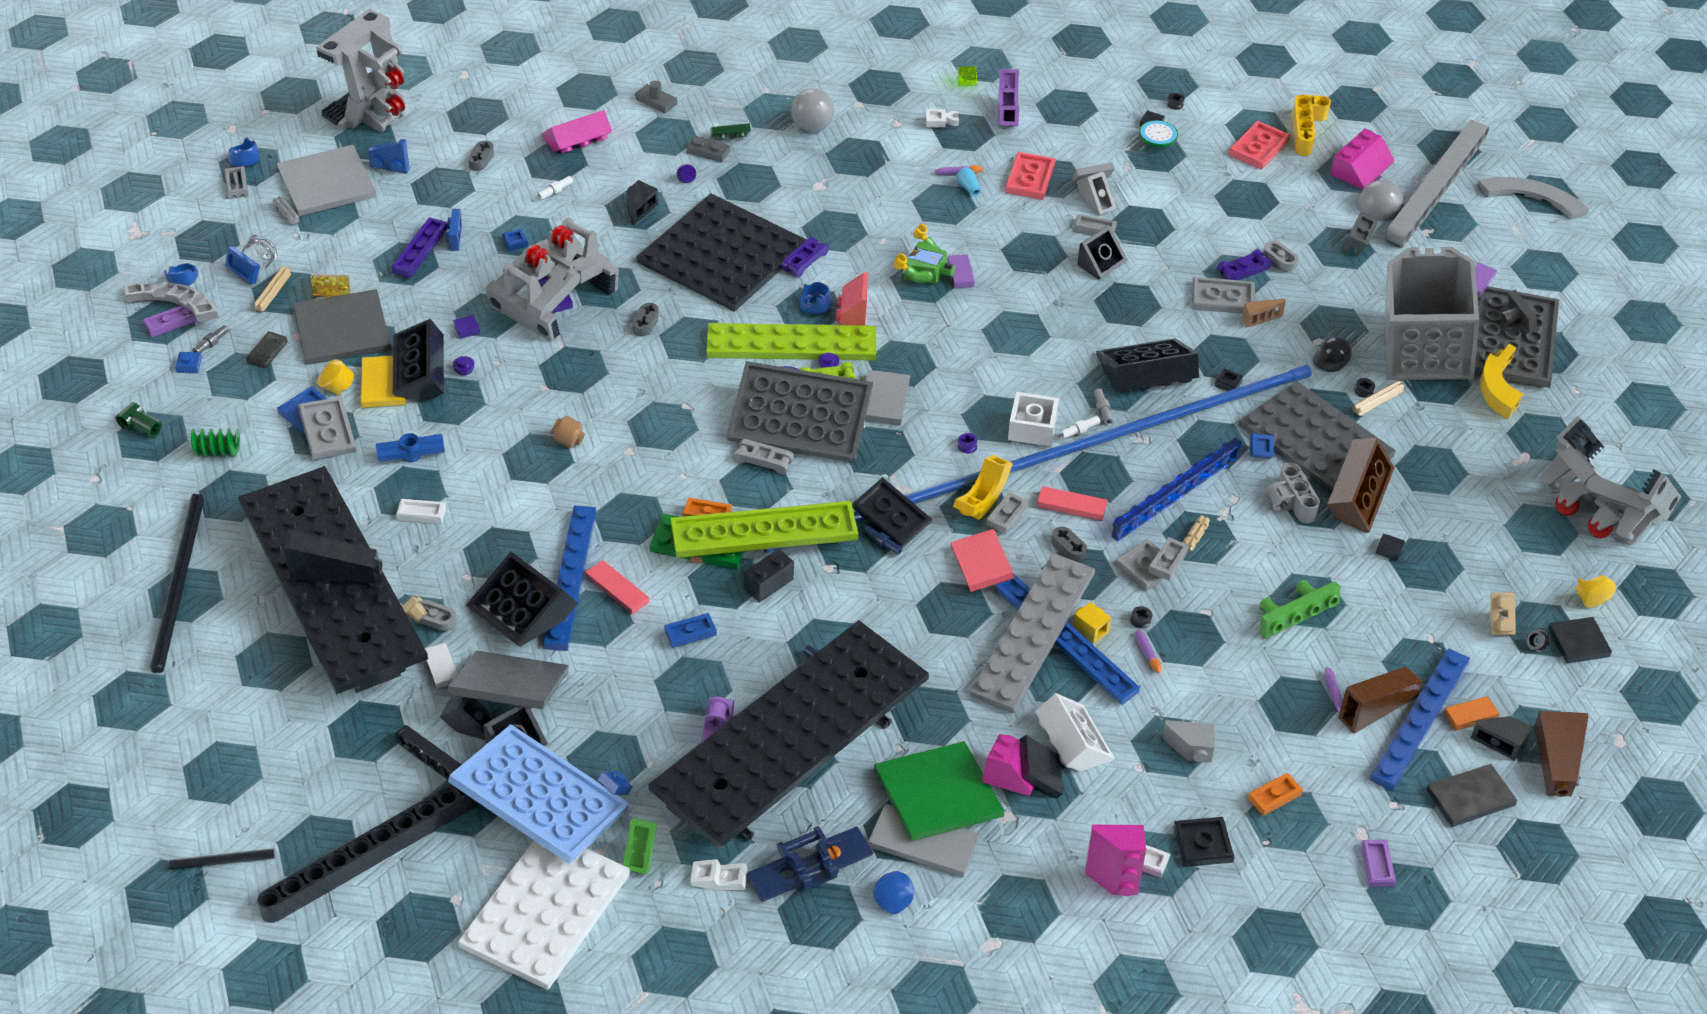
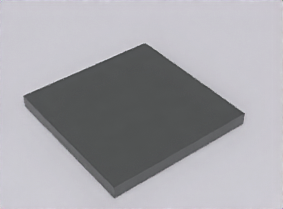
[294,289,392,365]
[448,650,569,709]

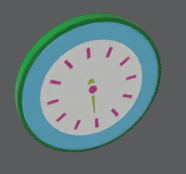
[1139,120,1178,147]

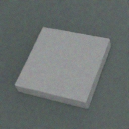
[1114,539,1179,592]

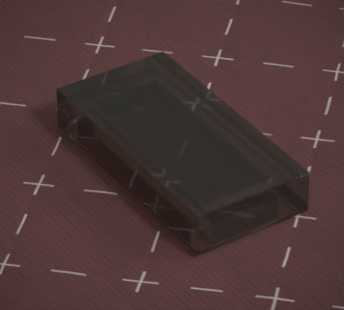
[246,331,288,369]

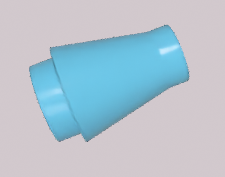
[956,167,981,197]

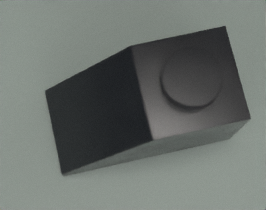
[626,180,658,225]
[440,696,496,740]
[1471,716,1532,761]

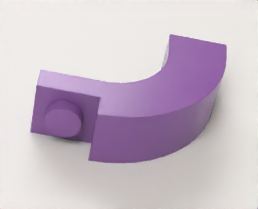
[998,69,1019,126]

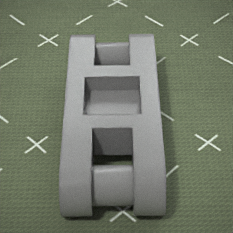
[733,439,794,475]

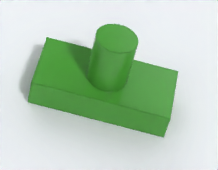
[623,818,658,874]

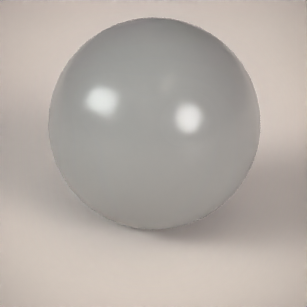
[791,88,834,132]
[1358,180,1404,221]

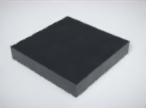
[1548,617,1612,664]
[1020,735,1063,798]
[1173,817,1235,867]

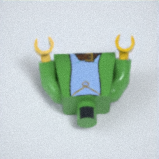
[893,223,955,284]

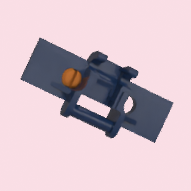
[747,826,873,902]

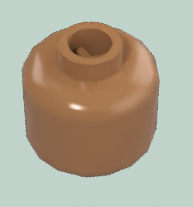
[551,416,585,448]

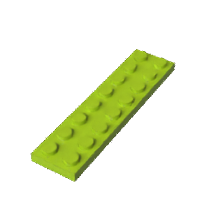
[707,323,876,361]
[671,501,858,558]

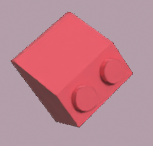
[836,272,868,325]

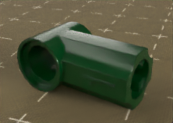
[115,402,162,438]

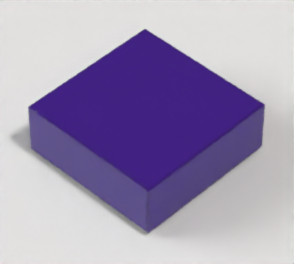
[453,315,480,339]

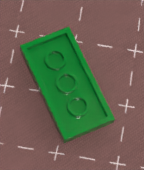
[649,513,745,570]

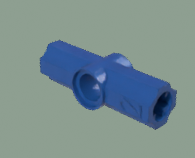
[375,433,445,463]

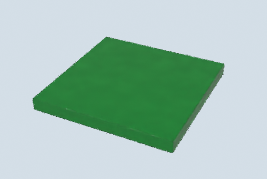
[874,741,1005,841]

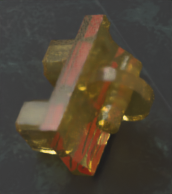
[311,274,350,298]

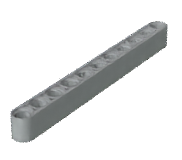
[1384,120,1489,247]

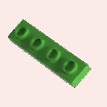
[1259,580,1341,639]

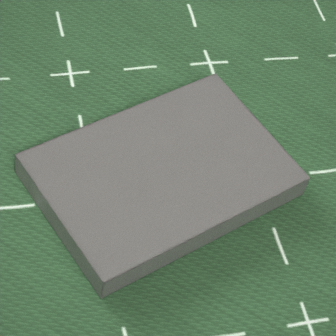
[1192,277,1255,314]
[865,370,910,425]
[298,397,357,460]

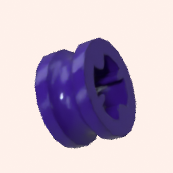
[958,433,977,454]

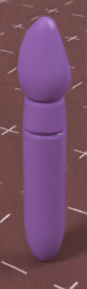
[1324,667,1343,713]

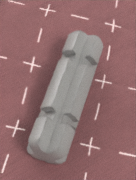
[273,196,299,225]

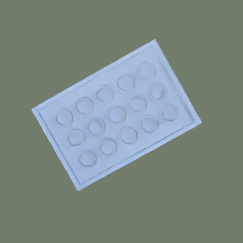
[448,724,629,864]

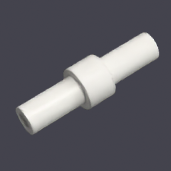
[537,176,573,200]
[1060,416,1100,439]

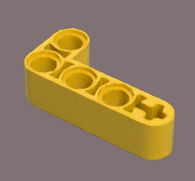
[1292,94,1331,156]

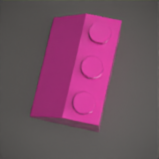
[542,110,612,154]
[1330,128,1395,190]
[1085,824,1146,896]

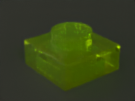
[957,66,978,86]

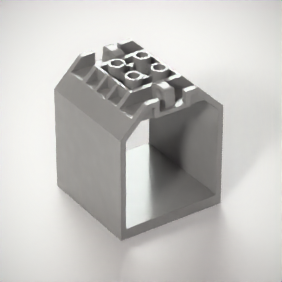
[1384,247,1479,380]

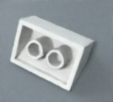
[1035,693,1115,772]

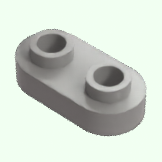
[1263,241,1299,271]
[413,600,457,631]

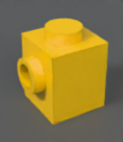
[1073,602,1111,644]

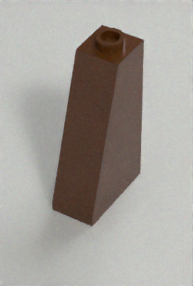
[1338,666,1422,734]
[1534,711,1589,797]

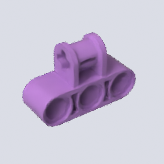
[701,697,734,742]

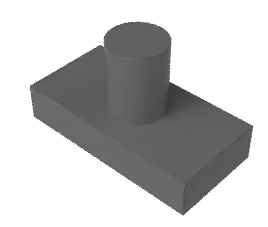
[635,81,677,113]
[1501,289,1537,333]

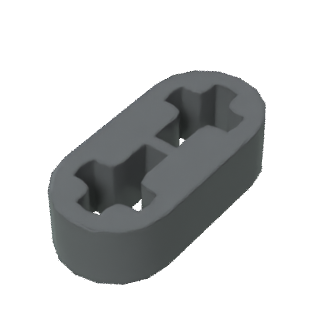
[468,140,494,171]
[632,303,659,337]
[1051,527,1087,563]

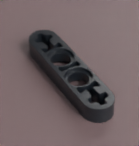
[394,725,462,780]

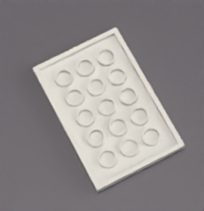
[458,841,630,990]

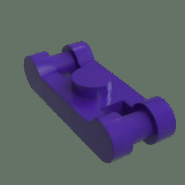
[781,237,829,277]
[1217,249,1272,280]

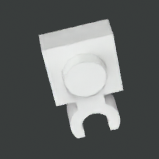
[926,109,959,128]

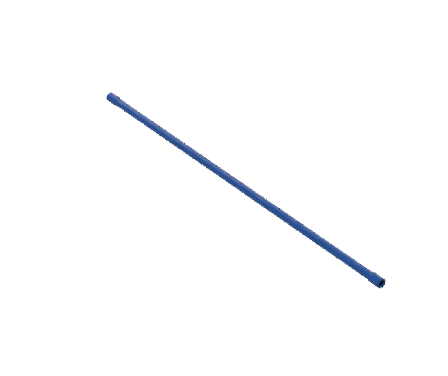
[763,365,1312,553]

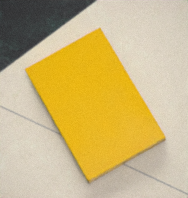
[361,356,406,408]

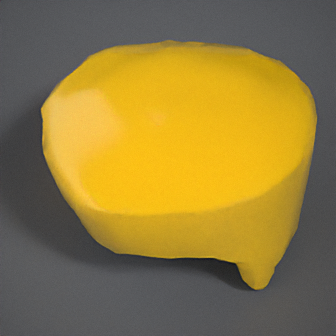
[317,359,354,396]
[1575,575,1616,608]

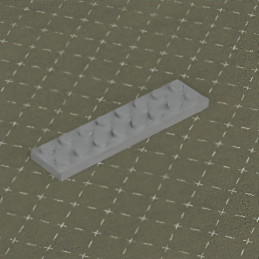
[970,553,1095,713]

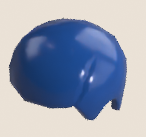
[164,263,198,286]

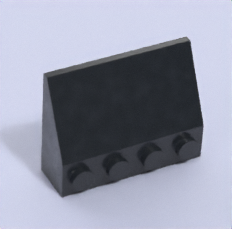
[1096,338,1199,393]
[466,551,578,647]

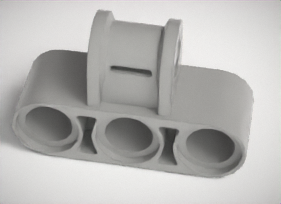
[1265,463,1320,523]

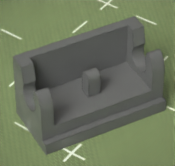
[1341,212,1378,256]

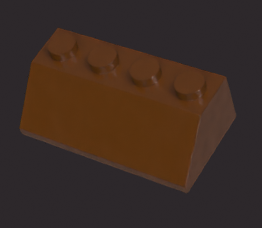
[1328,437,1395,533]

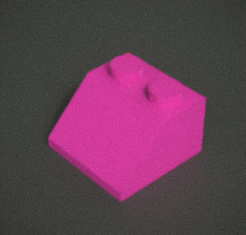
[982,734,1035,796]

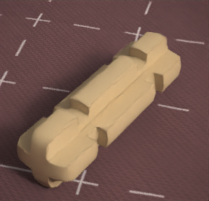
[1183,515,1210,551]

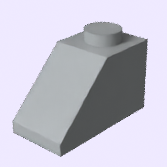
[1076,171,1117,215]
[1163,720,1214,762]

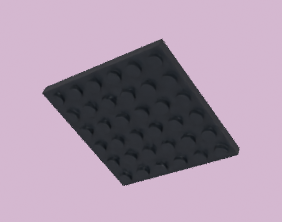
[636,193,807,312]

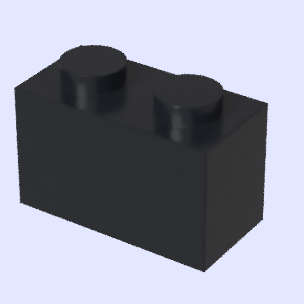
[744,548,794,603]

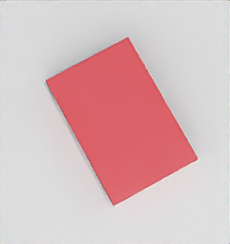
[1228,121,1291,169]
[1005,152,1056,200]
[951,529,1014,592]

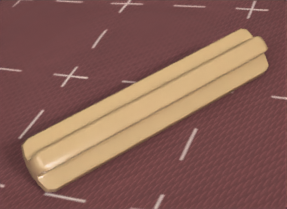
[253,266,291,312]
[1353,381,1405,416]

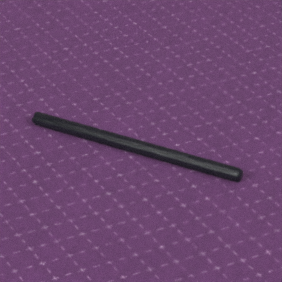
[150,493,204,673]

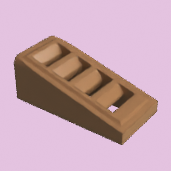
[1242,298,1286,327]

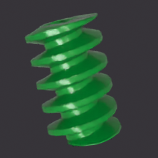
[191,429,240,457]

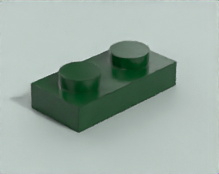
[710,123,751,140]

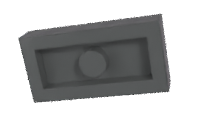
[686,135,730,163]

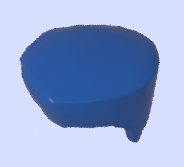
[227,137,260,167]
[800,282,832,314]
[873,871,914,914]

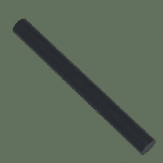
[169,848,275,870]

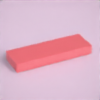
[1037,486,1108,521]
[585,560,649,615]

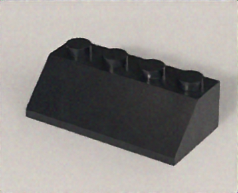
[393,319,444,401]

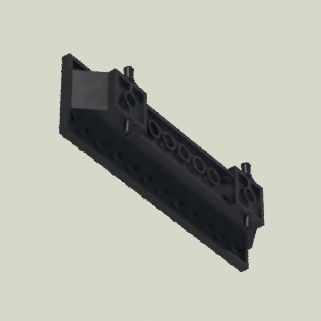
[238,466,428,695]
[648,620,929,849]

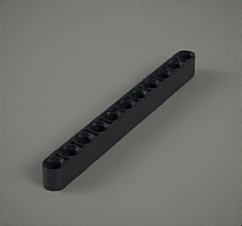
[257,784,480,923]

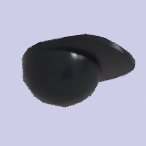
[1313,337,1352,372]

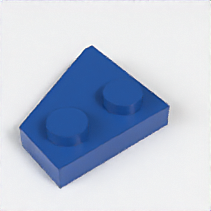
[368,139,410,174]

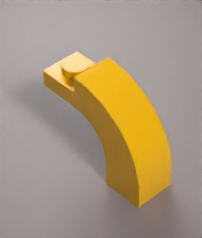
[1480,344,1523,419]
[953,454,1013,520]

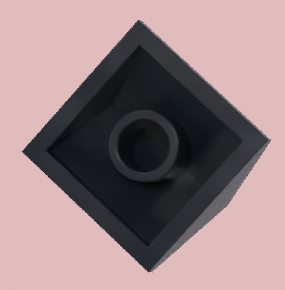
[1077,225,1128,279]
[483,705,548,746]

